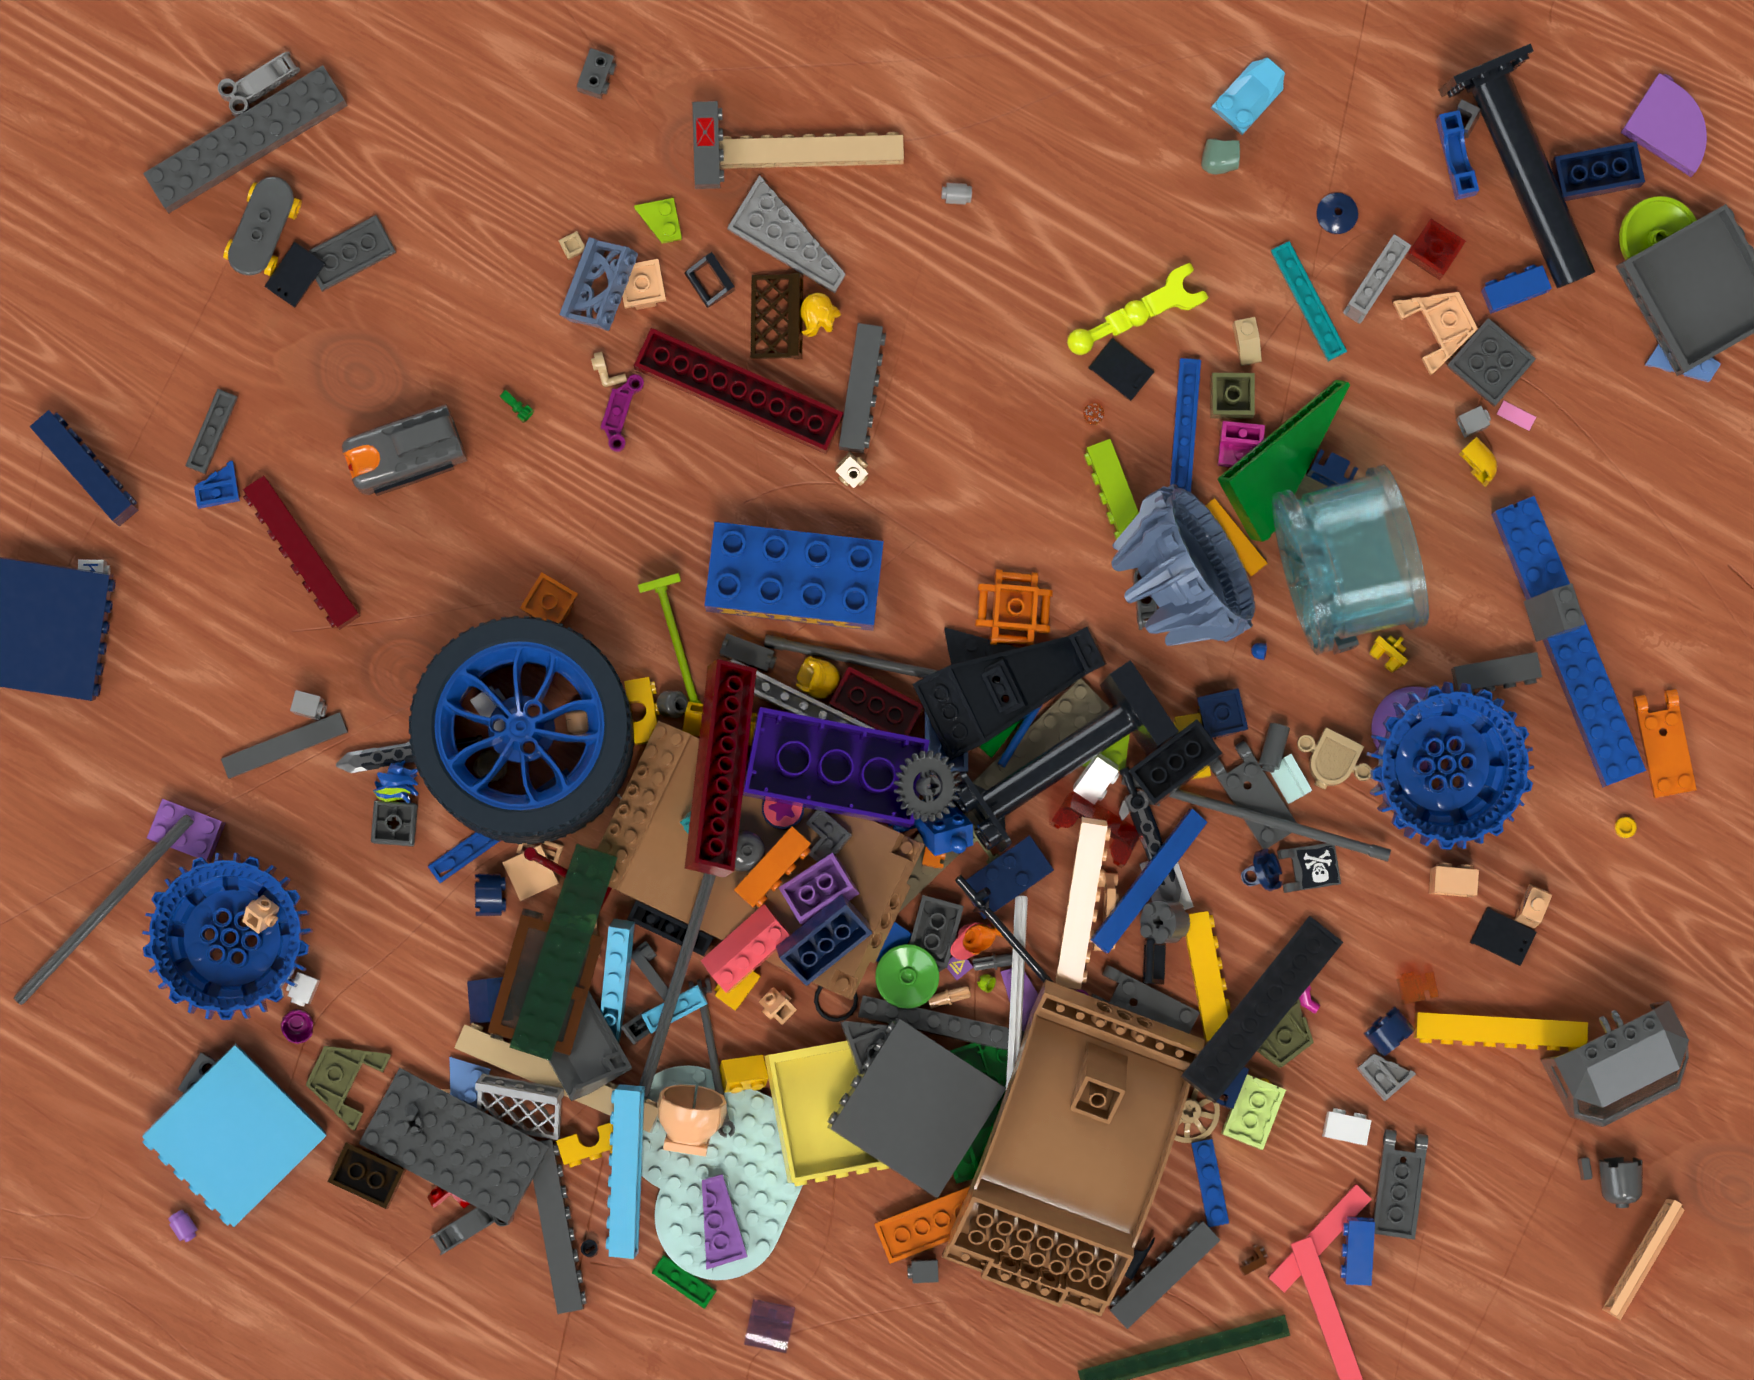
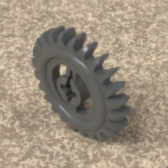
[894,751,961,822]

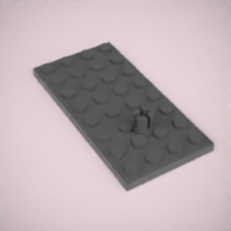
[359,1068,550,1224]

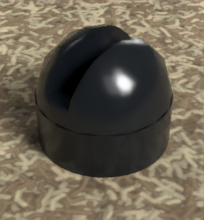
[581,1240,599,1258]

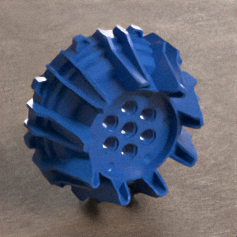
[1366,682,1534,850]
[142,853,313,1020]

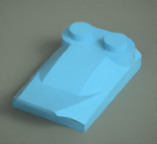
[1211,57,1285,135]

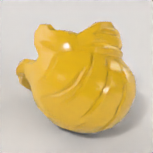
[800,293,841,337]
[796,656,840,699]

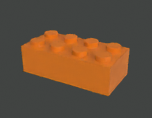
[734,827,811,908]

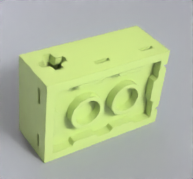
[1221,1074,1286,1150]

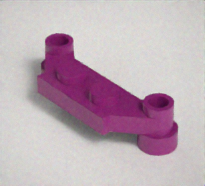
[600,374,644,452]

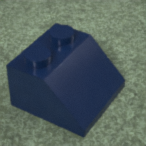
[467,977,513,1024]

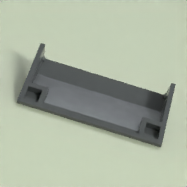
[512,962,632,1101]

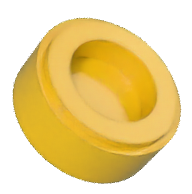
[1614,817,1637,838]

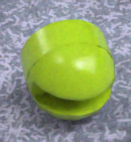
[977,974,996,993]

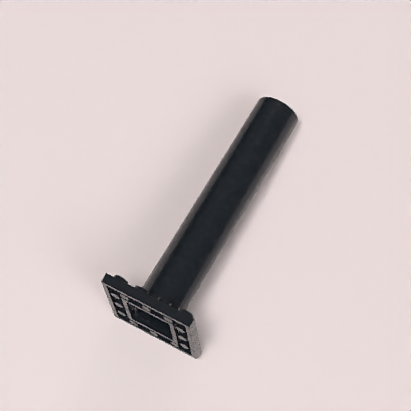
[1439,43,1596,289]

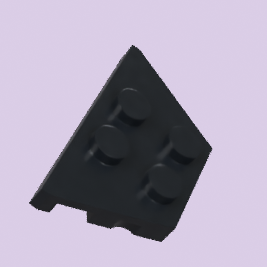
[944,627,1018,682]

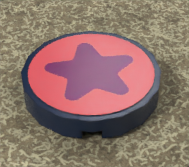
[762,800,804,830]

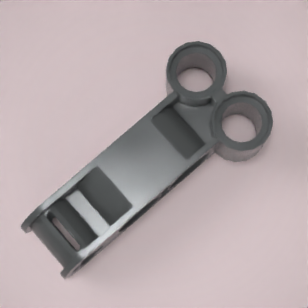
[430,1207,514,1256]

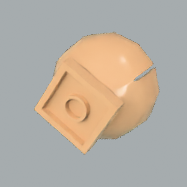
[657,1084,727,1157]

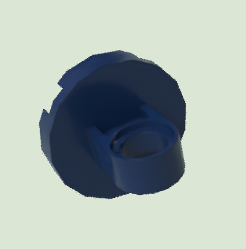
[1241,848,1283,891]

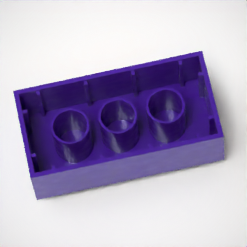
[743,707,930,828]

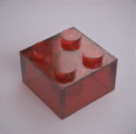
[1405,219,1466,280]

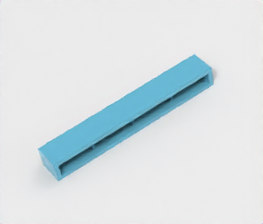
[606,1084,645,1259]

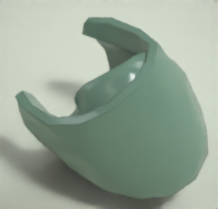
[1201,138,1240,175]

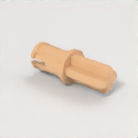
[928,986,971,1009]

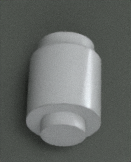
[941,183,972,205]

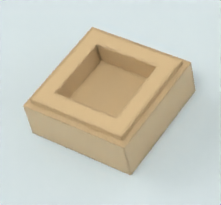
[558,231,585,260]

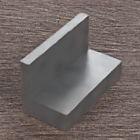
[1457,99,1480,138]

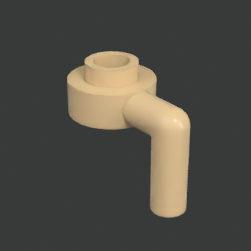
[591,351,627,387]

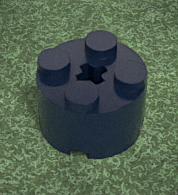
[475,873,506,917]
[1363,1006,1415,1056]

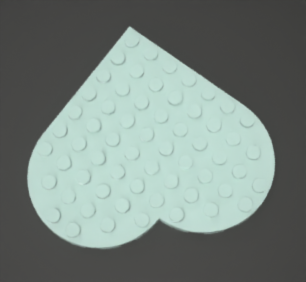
[642,1066,803,1280]

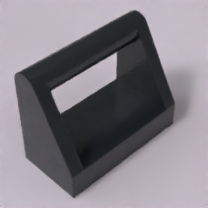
[684,252,735,308]
[1142,940,1166,985]

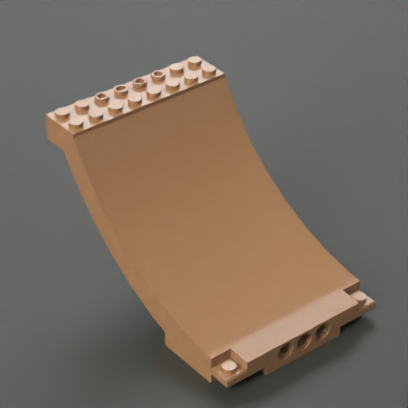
[585,721,925,1000]
[942,980,1204,1317]

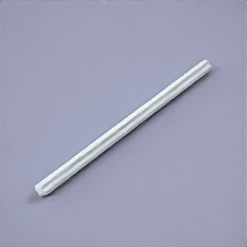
[1006,896,1028,1089]

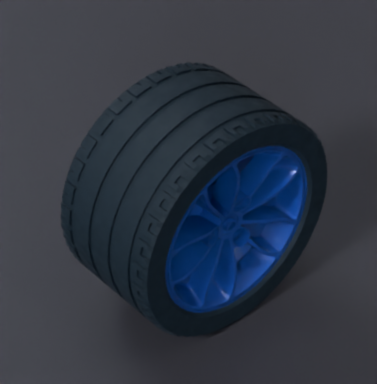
[409,616,634,844]

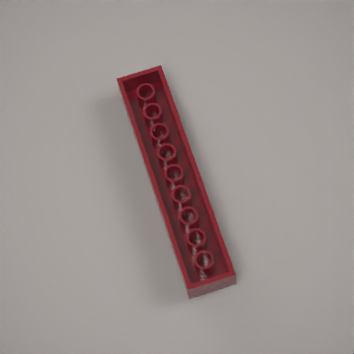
[634,328,843,454]
[685,659,757,877]

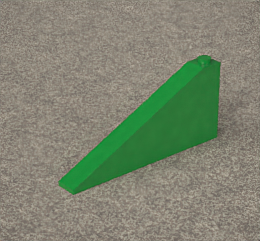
[1217,380,1350,542]

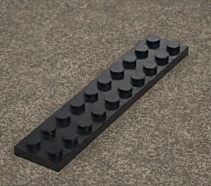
[1181,916,1343,1103]

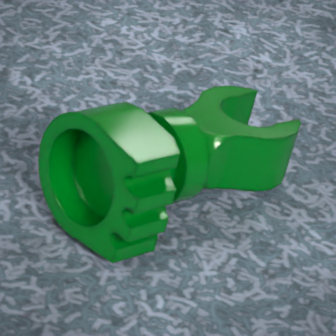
[500,390,534,423]

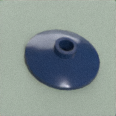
[1316,193,1358,234]

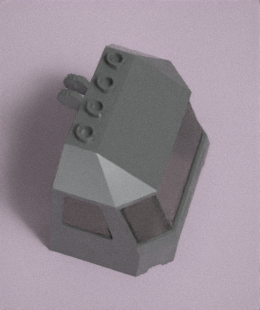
[1541,1001,1689,1127]

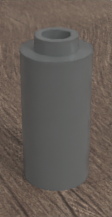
[1259,723,1290,773]

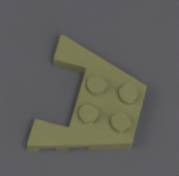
[1257,999,1314,1068]
[306,1046,392,1131]

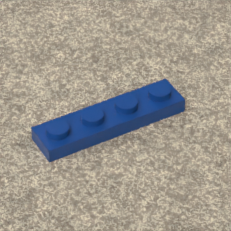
[1191,1139,1229,1227]

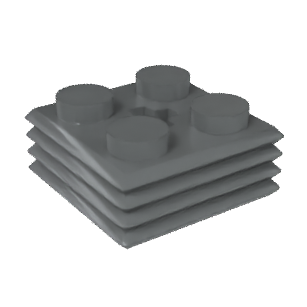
[371,800,418,846]

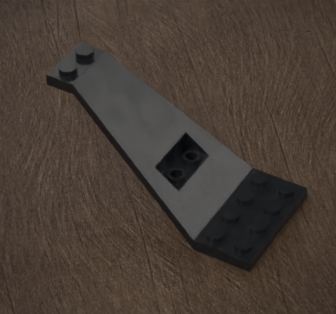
[913,626,1107,761]

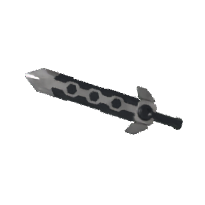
[336,735,483,773]
[1118,766,1182,902]

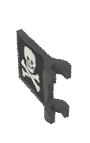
[1277,843,1341,893]

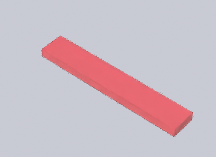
[1268,1184,1372,1293]

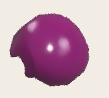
[281,1009,313,1044]

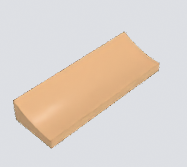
[1602,1199,1685,1320]

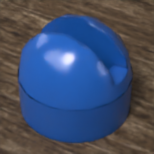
[1251,643,1267,660]

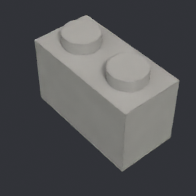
[290,690,328,721]

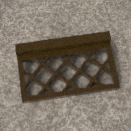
[750,273,804,359]

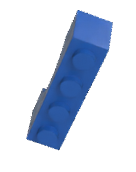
[1436,110,1479,200]

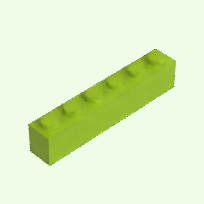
[1084,439,1139,540]

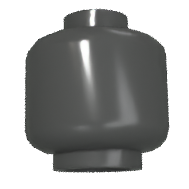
[656,690,688,718]

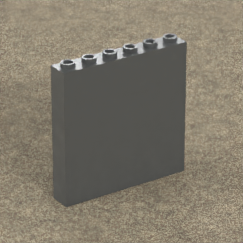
[1616,204,1754,376]
[827,1018,1006,1198]

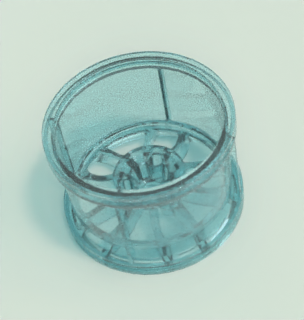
[1272,464,1429,655]

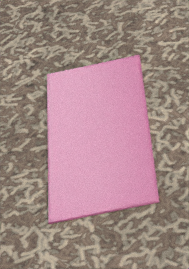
[1497,401,1536,431]

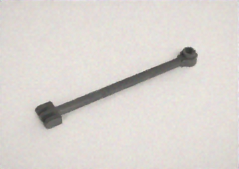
[688,978,735,1138]

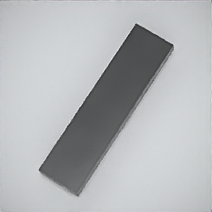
[185,389,238,475]

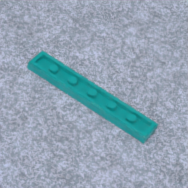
[1270,241,1347,362]

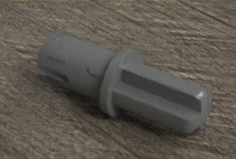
[973,952,1013,971]

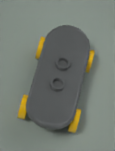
[223,177,302,277]

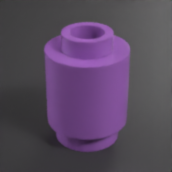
[168,1209,198,1243]

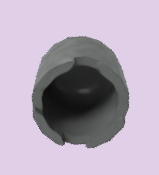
[734,829,765,871]
[1599,1157,1643,1208]

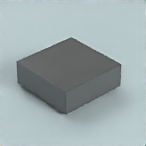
[1578,1157,1593,1180]

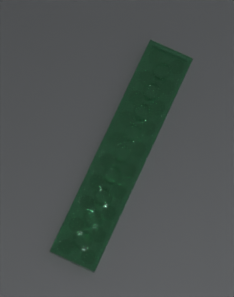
[509,843,618,1061]

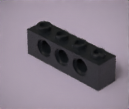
[627,900,714,957]

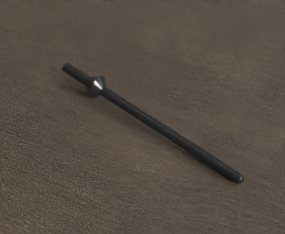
[955,875,1054,983]

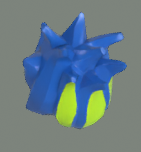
[373,760,419,804]

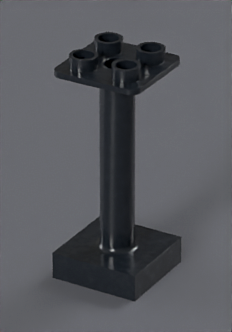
[952,660,1179,852]

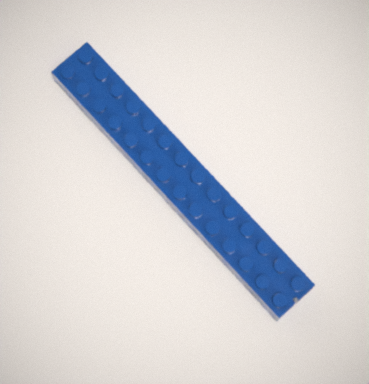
[1491,496,1646,788]

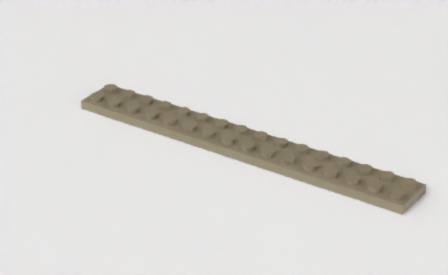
[899,679,1110,912]

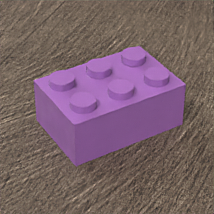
[147,799,225,862]
[779,853,860,925]

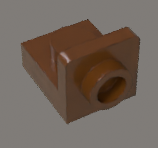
[1239,1244,1268,1276]

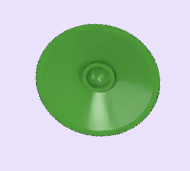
[875,944,939,1009]

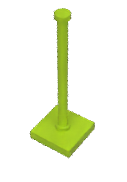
[638,573,701,704]

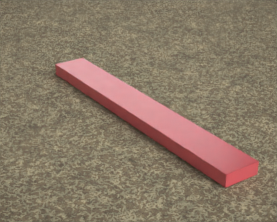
[1290,1236,1363,1380]

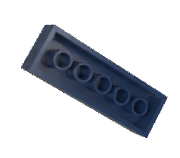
[29,410,138,527]

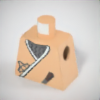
[1514,884,1552,929]

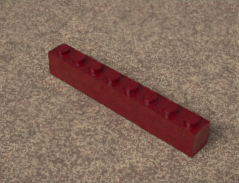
[243,475,361,630]

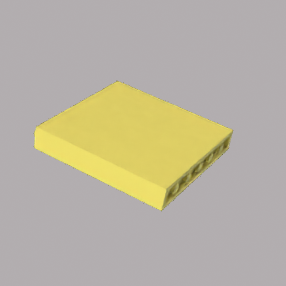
[765,1041,889,1186]

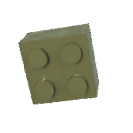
[1210,373,1255,419]

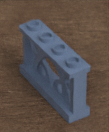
[559,237,638,331]

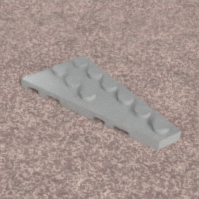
[727,175,846,293]

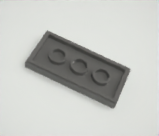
[309,215,396,292]

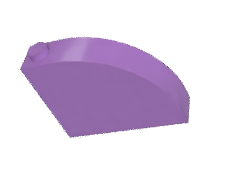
[1621,73,1707,177]

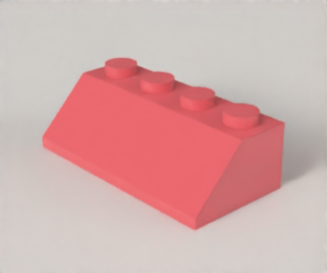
[700,904,791,993]

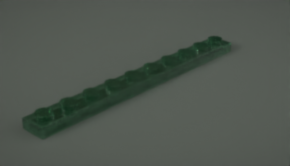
[1077,1314,1291,1380]

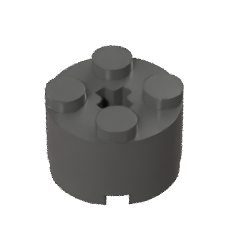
[1140,900,1190,944]

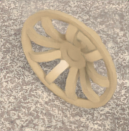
[1174,1088,1220,1143]

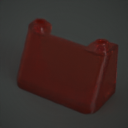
[1049,792,1139,869]

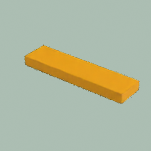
[1205,498,1268,577]

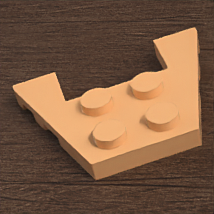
[1393,292,1478,375]

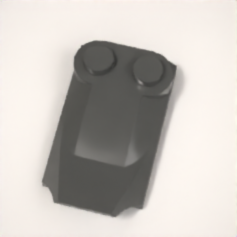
[910,895,964,972]

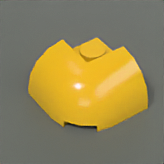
[1459,437,1498,487]

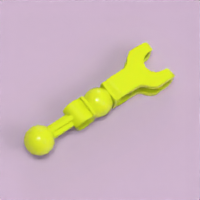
[1067,263,1209,355]

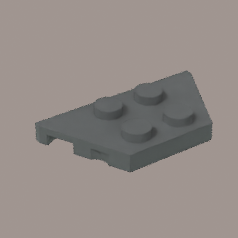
[840,1021,887,1076]

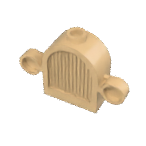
[1297,728,1372,790]

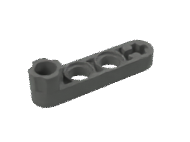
[631,941,679,1020]

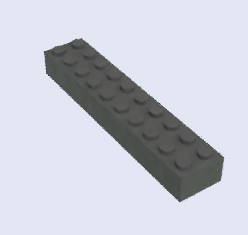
[143,65,347,214]

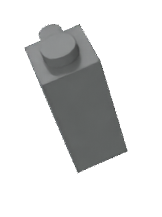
[719,634,777,673]

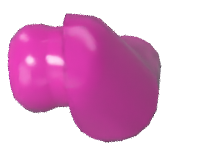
[1299,985,1320,1014]

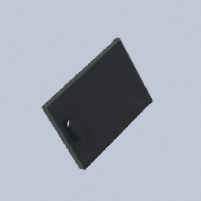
[264,242,326,308]
[1088,338,1154,401]
[1470,907,1537,966]

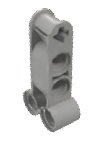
[218,51,301,118]

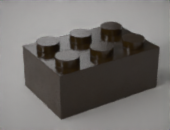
[328,1142,407,1209]

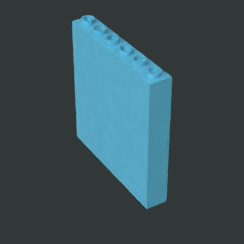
[142,1043,327,1227]

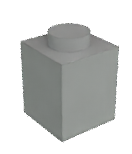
[1456,406,1491,438]

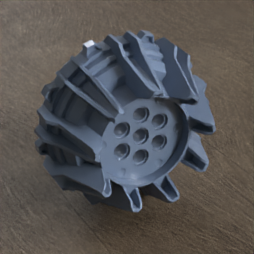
[1111,484,1255,646]

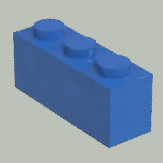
[1481,265,1552,314]
[1340,1217,1375,1286]

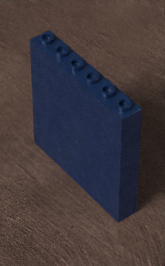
[0,557,116,701]

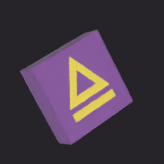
[947,957,973,980]

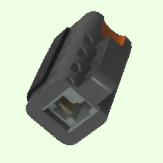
[342,404,468,496]

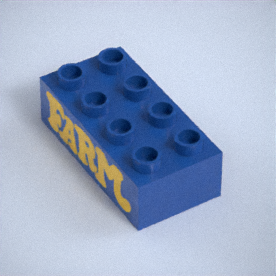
[704,522,884,631]

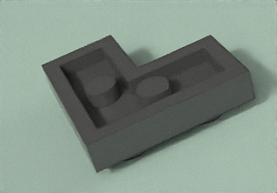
[806,810,853,862]

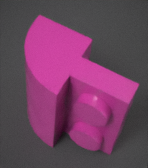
[1218,421,1265,467]

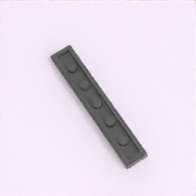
[221,712,348,779]

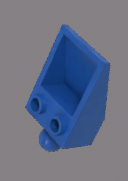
[914,796,973,856]

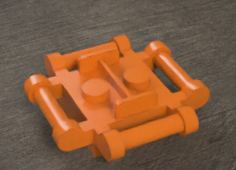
[975,569,1053,646]

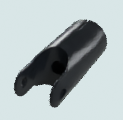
[1124,1231,1155,1280]

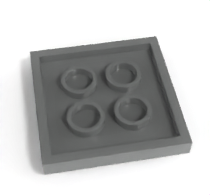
[1447,318,1536,407]

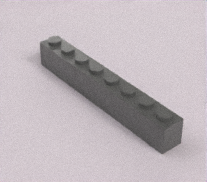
[533,1139,587,1314]

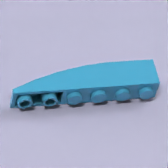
[600,919,635,1043]

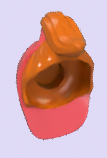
[950,922,1003,960]

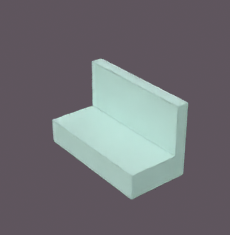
[1270,754,1312,804]

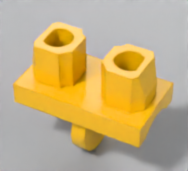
[1369,635,1408,673]

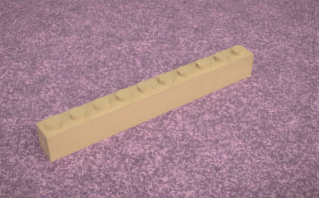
[719,132,904,169]
[454,1023,658,1133]

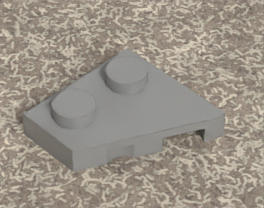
[1357,1054,1416,1101]

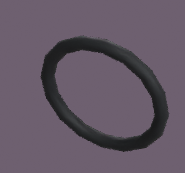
[814,986,858,1022]

